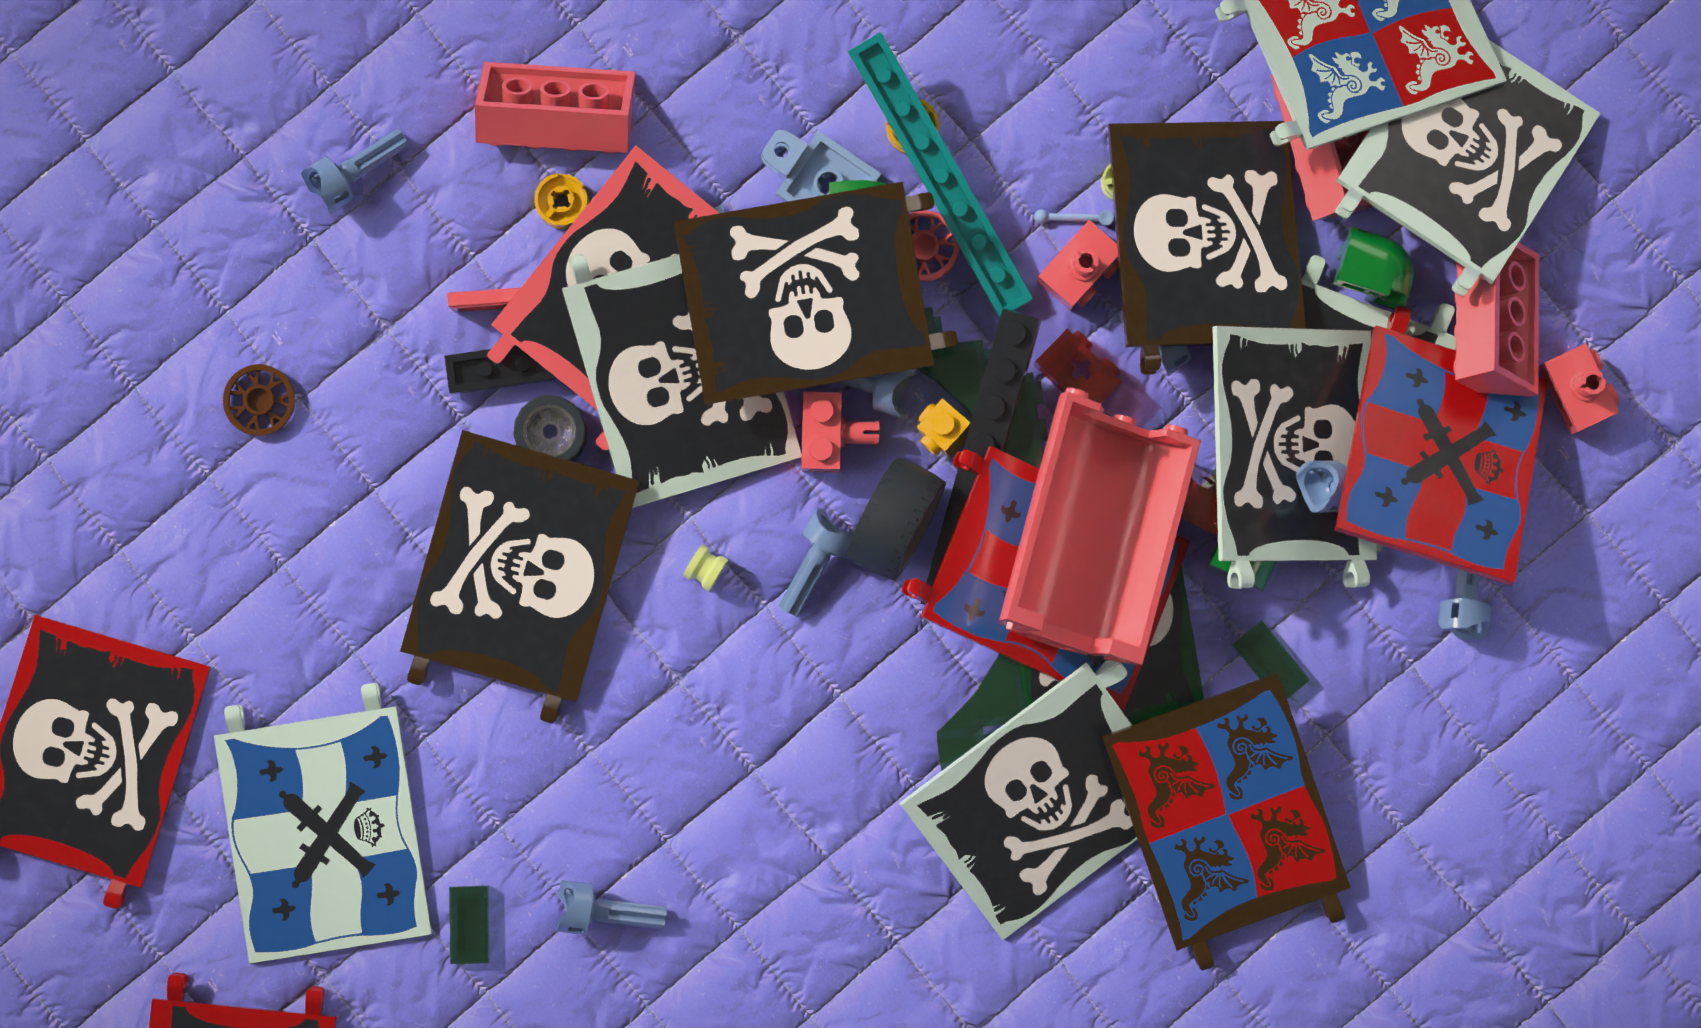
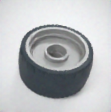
[846,457,946,581]

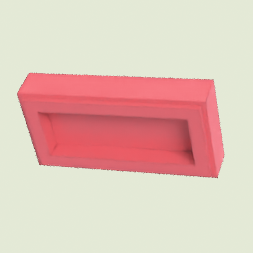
[447,288,520,312]

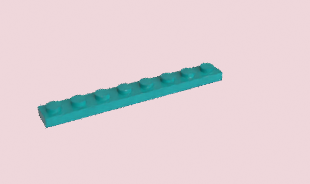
[847,32,1033,317]

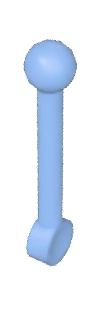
[1034,209,1114,226]

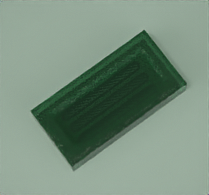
[1231,620,1310,698]
[449,885,490,964]

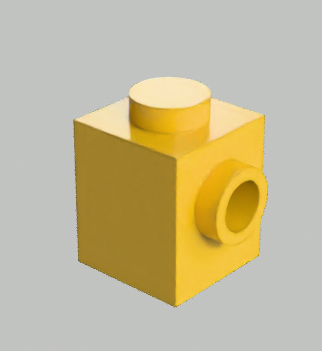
[917,398,971,460]

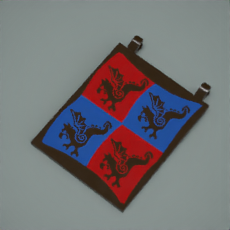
[1102,673,1351,971]

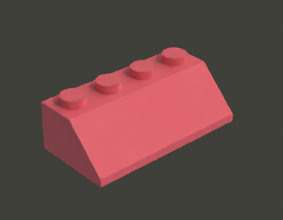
[474,62,635,153]
[1271,75,1374,221]
[1454,242,1540,397]

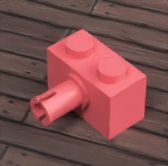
[1037,220,1119,311]
[1539,343,1620,435]
[801,392,880,473]

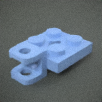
[761,130,881,202]

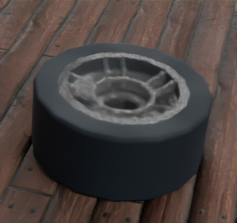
[513,395,588,461]

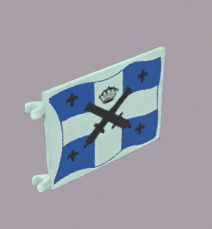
[214,683,432,964]

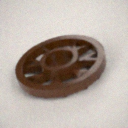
[223,364,295,436]

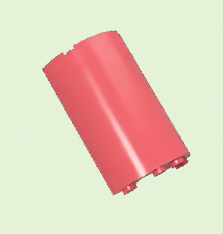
[999,388,1201,665]

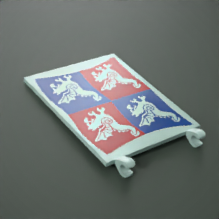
[1215,0,1507,151]

